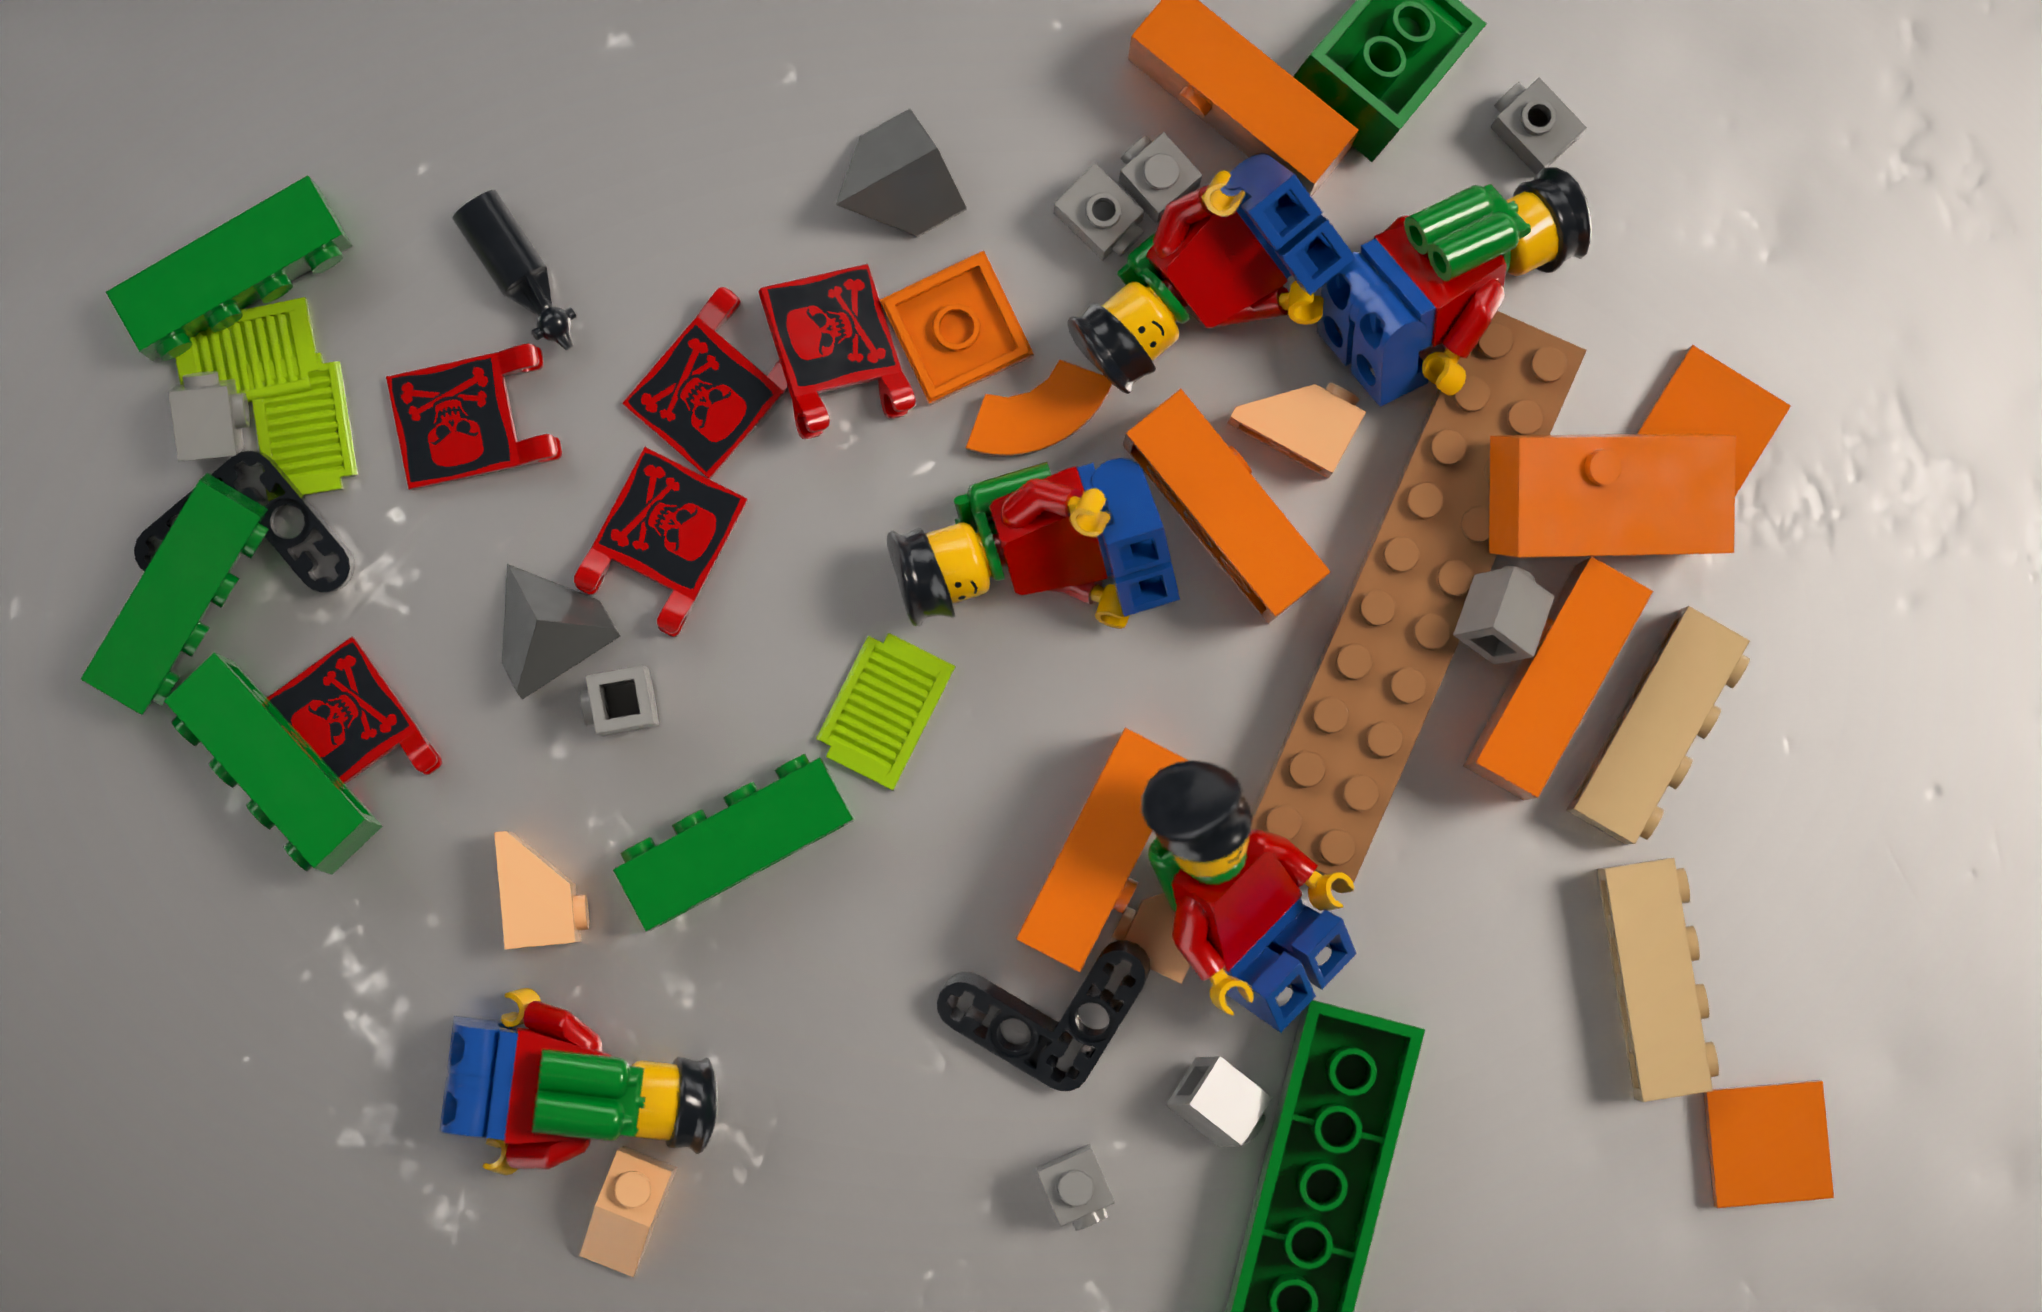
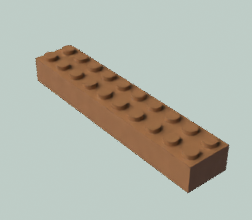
[1251,311,1587,884]

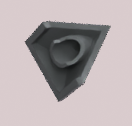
[836,109,967,237]
[502,564,620,700]

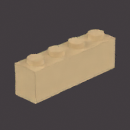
[1566,606,1750,845]
[1597,858,1719,1102]

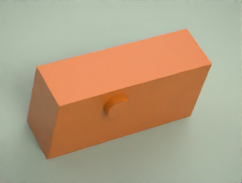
[1128,0,1359,197]
[1123,389,1331,624]
[1489,433,1736,557]
[1463,556,1653,800]
[1016,728,1189,972]

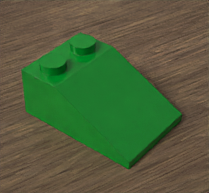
[1293,0,1487,162]

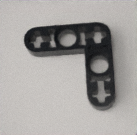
[134,451,355,592]
[937,940,1150,1091]

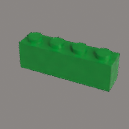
[106,175,353,361]
[81,473,269,715]
[164,652,383,875]
[613,754,855,932]

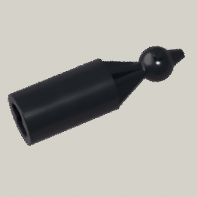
[452,190,576,350]

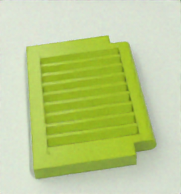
[175,297,319,403]
[246,352,358,501]
[816,633,956,790]

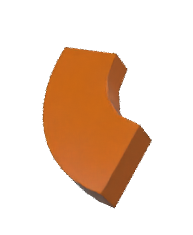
[966,360,1112,457]

